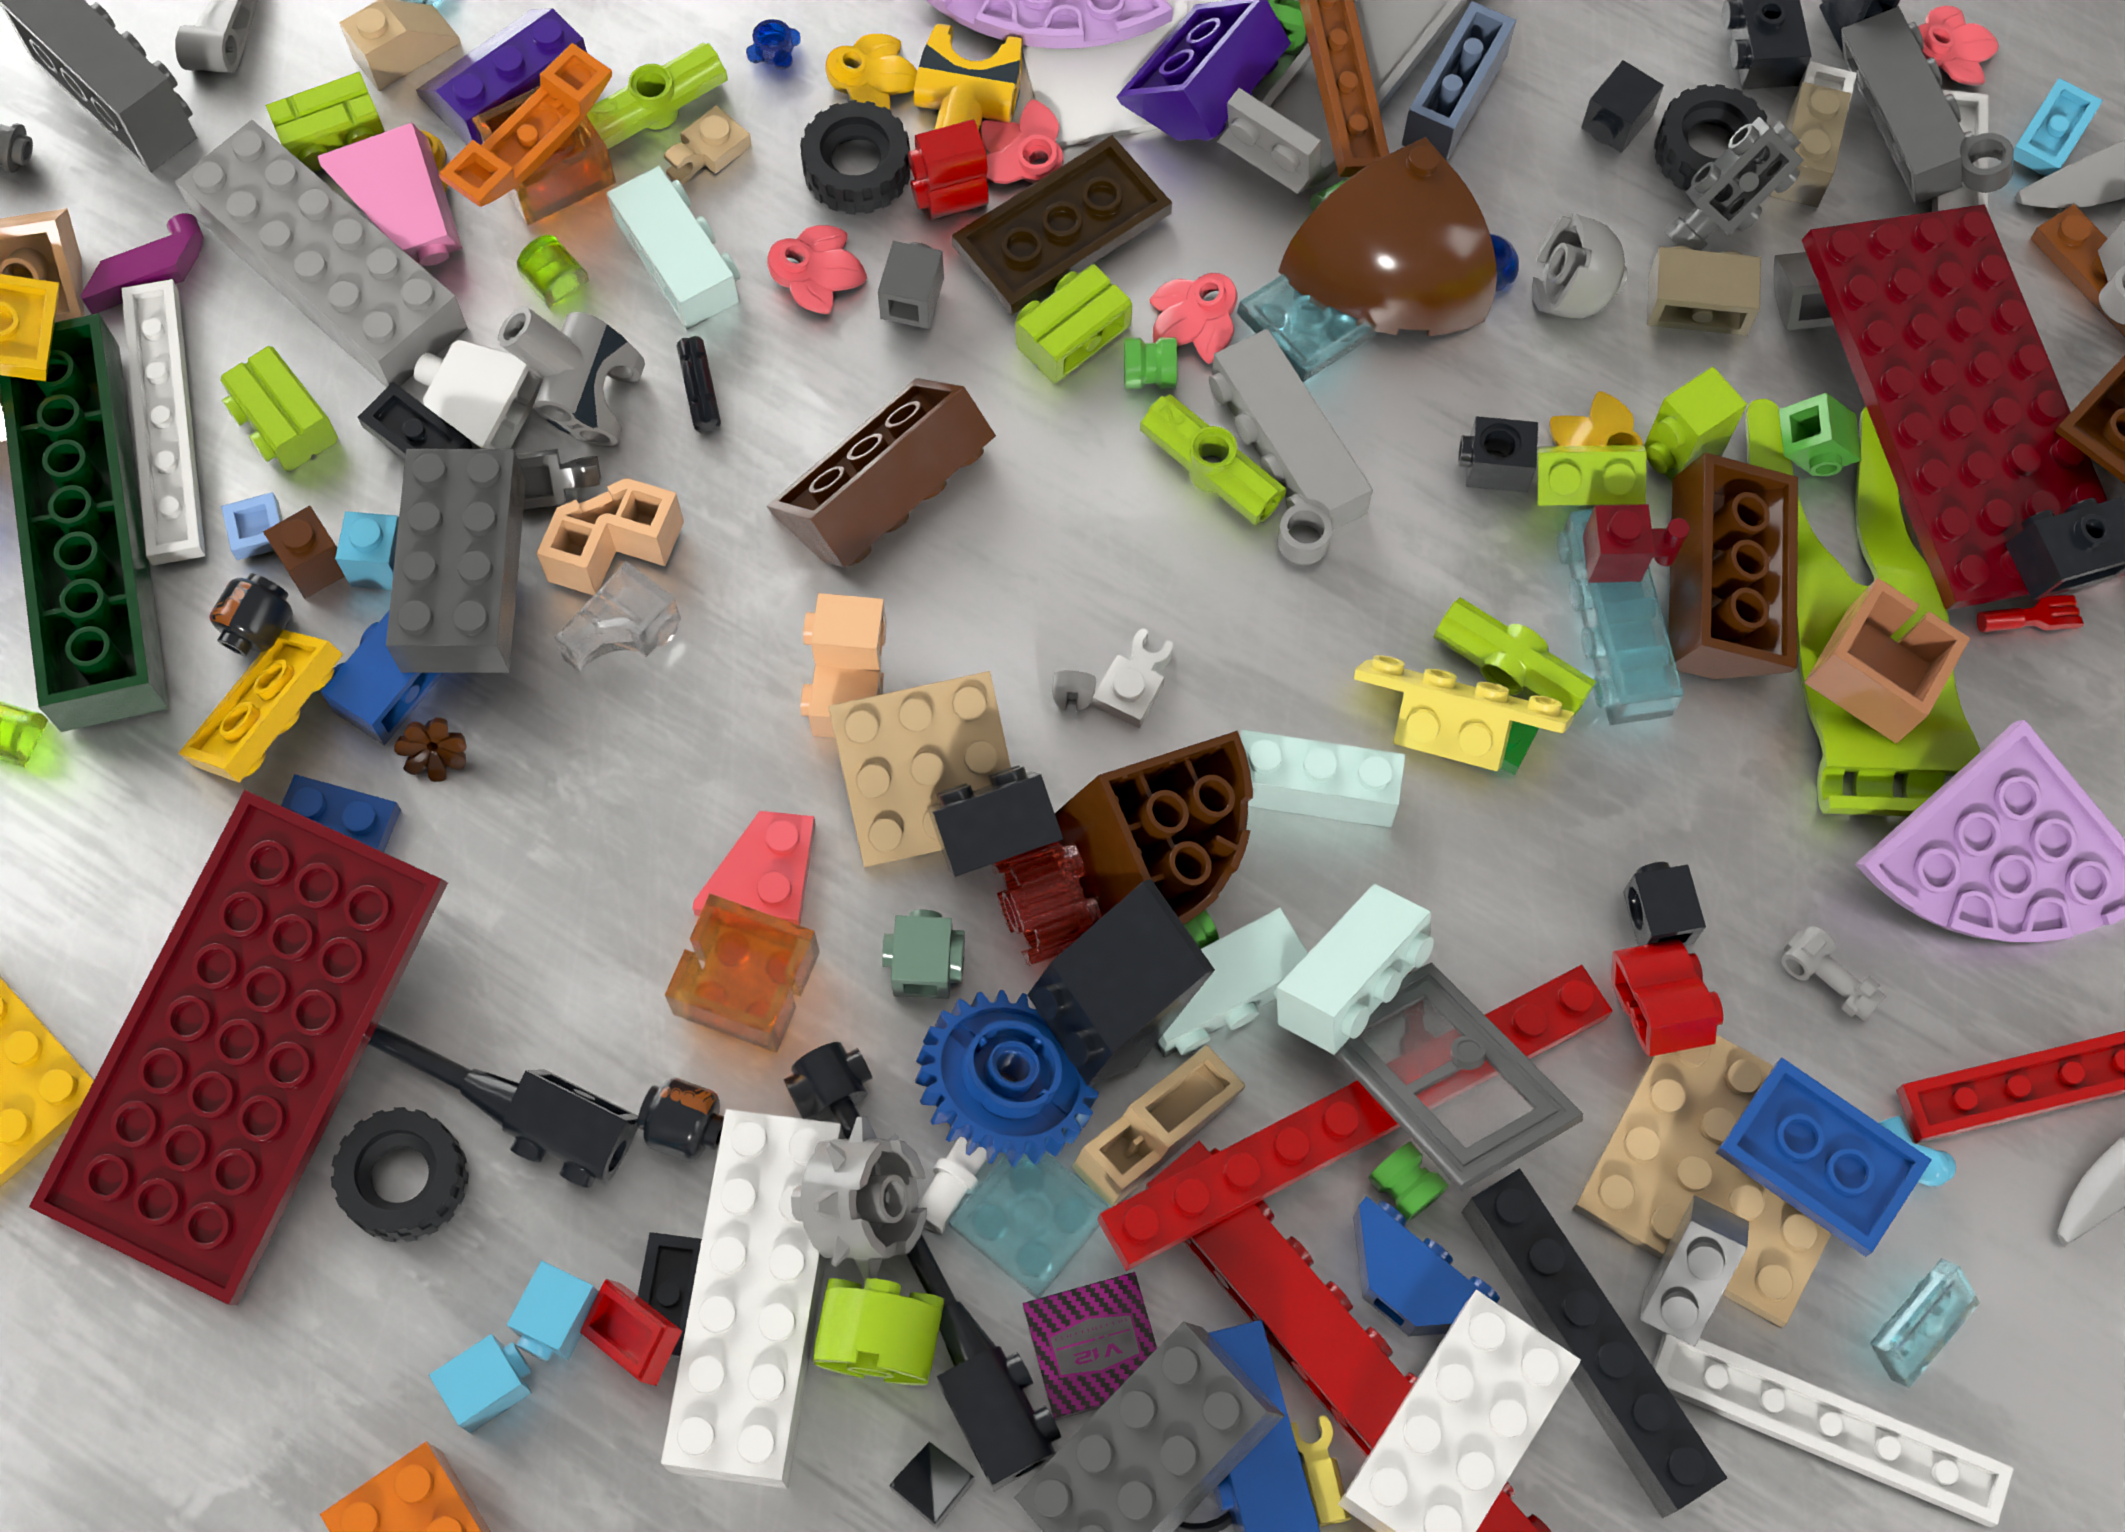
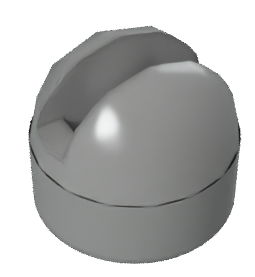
[1052,670,1096,712]

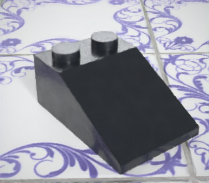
[1027,879,1215,1086]

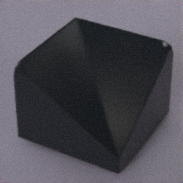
[889,1441,975,1529]

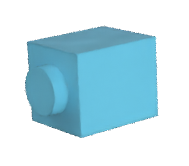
[335,511,399,590]
[507,1260,599,1362]
[429,1334,532,1434]

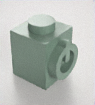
[882,909,965,999]

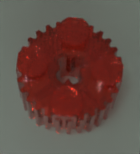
[991,841,1102,966]

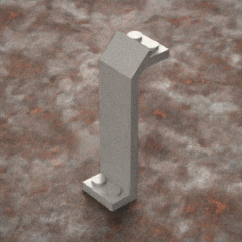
[1217,0,1468,194]

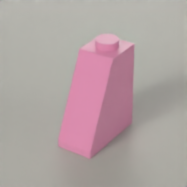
[318,123,463,266]

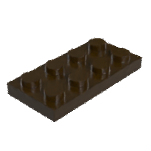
[952,135,1172,316]

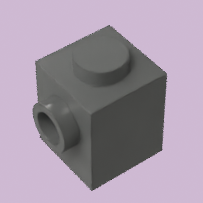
[877,241,944,329]

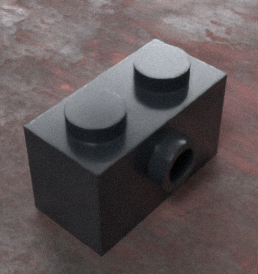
[1722,0,1812,89]
[2005,497,2125,601]

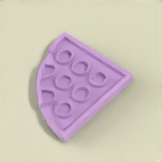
[926,0,1173,49]
[1855,720,2125,942]

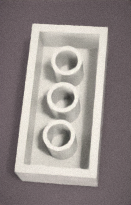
[1338,1290,1581,1532]

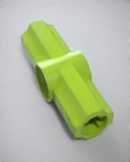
[581,42,728,152]
[1140,394,1286,525]
[1433,597,1597,718]

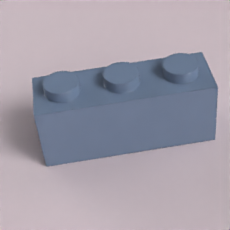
[1401,1,1516,161]

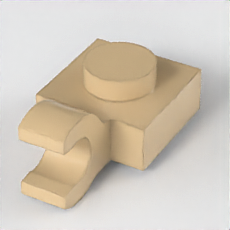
[664,105,751,185]

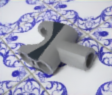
[498,306,645,447]

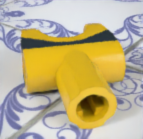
[914,24,1022,130]

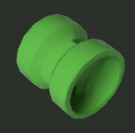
[1124,337,1177,389]
[1367,1141,1449,1223]

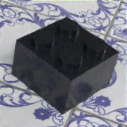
[927,765,1063,877]

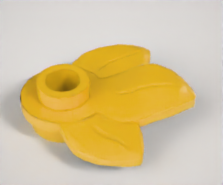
[825,34,917,110]
[1549,391,1645,447]

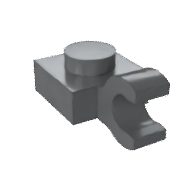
[516,449,601,510]

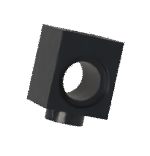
[1458,416,1538,493]
[1623,862,1706,946]

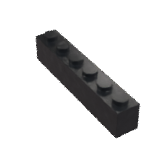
[1461,1168,1728,1518]

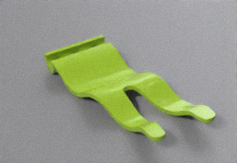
[1745,399,1980,817]

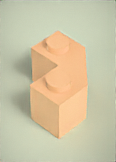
[536,478,684,596]
[801,593,886,738]

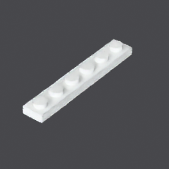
[122,279,206,566]
[1653,1332,2014,1527]

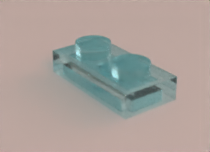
[1870,1258,1980,1388]

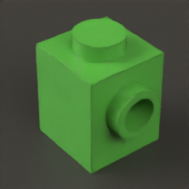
[1779,392,1862,476]

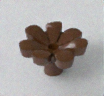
[394,717,467,782]

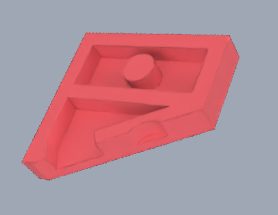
[692,811,816,927]

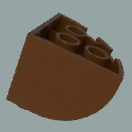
[1278,137,1497,336]
[1055,731,1253,925]

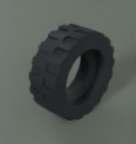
[1654,84,1771,196]
[800,100,911,215]
[331,1107,469,1243]

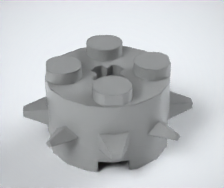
[791,1116,927,1281]

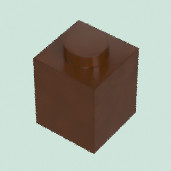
[263,505,345,599]

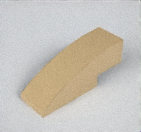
[1072,1045,1246,1208]

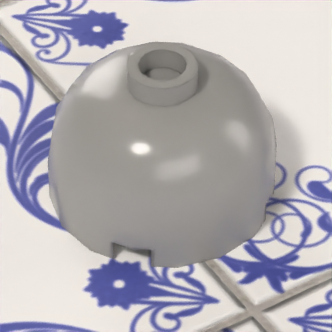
[1532,214,1628,319]

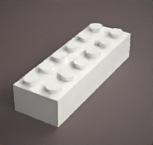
[661,1109,845,1489]

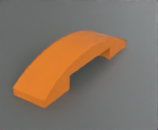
[439,43,612,207]

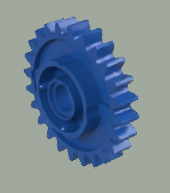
[915,990,1099,1167]

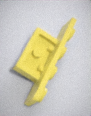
[1353,655,1574,772]

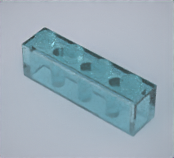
[1557,509,1684,725]

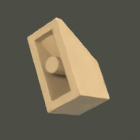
[339,0,461,91]

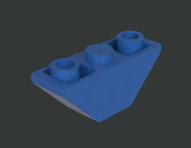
[1353,1196,1500,1337]

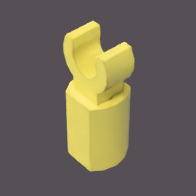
[1290,1415,1351,1528]

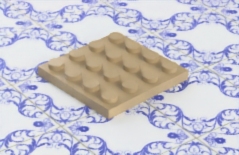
[1572,1034,1831,1328]

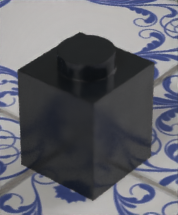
[1581,60,1664,153]

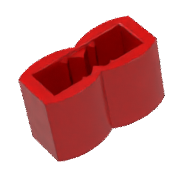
[908,119,989,221]
[1611,939,1724,1057]

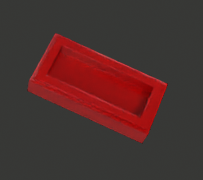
[580,1279,682,1386]

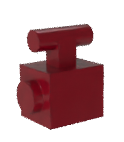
[1583,504,1690,583]

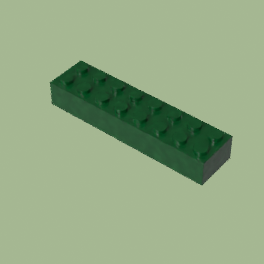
[0,313,169,732]

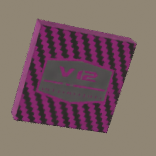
[1022,1272,1157,1421]

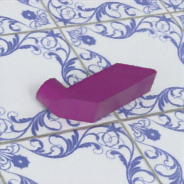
[80,213,203,315]

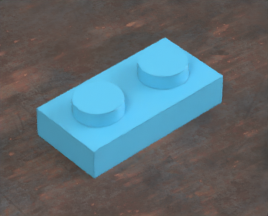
[2013,78,2103,177]

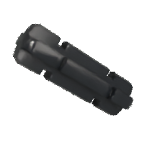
[676,336,721,432]

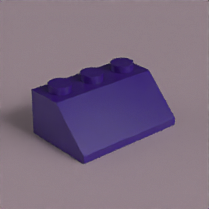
[1116,0,1291,141]
[416,8,587,145]

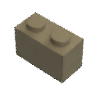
[1769,82,1852,208]
[1647,246,1761,336]

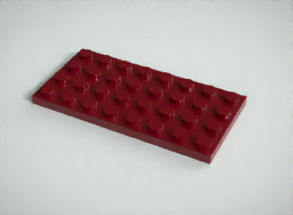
[1801,204,2125,610]
[29,789,448,1306]

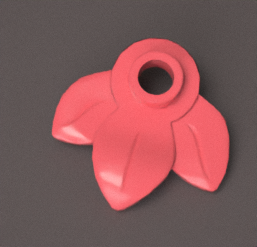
[1918,5,1999,86]
[981,99,1064,184]
[767,225,867,314]
[1149,273,1238,364]

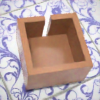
[1804,578,1971,744]

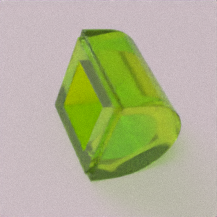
[516,235,589,308]
[0,701,48,768]

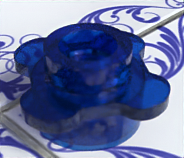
[746,19,801,70]

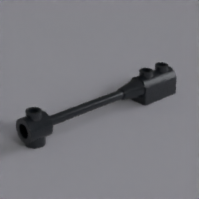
[368,1024,638,1188]
[783,1042,1062,1492]

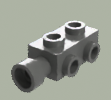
[1664,116,1804,251]

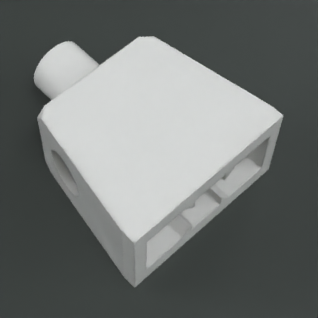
[414,340,544,449]

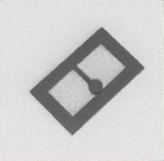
[1334,962,1583,1191]

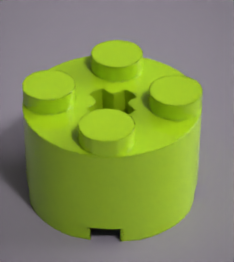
[812,1278,944,1386]

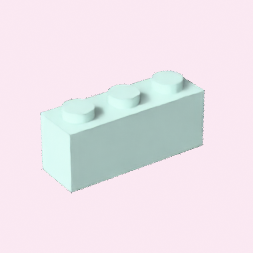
[606,166,740,330]
[1240,729,1405,828]
[1277,883,1434,1055]
[1156,908,1308,1058]

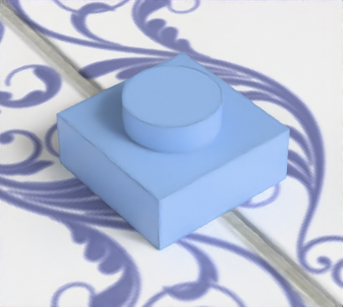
[221,492,283,560]

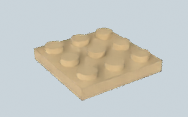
[828,671,1011,867]

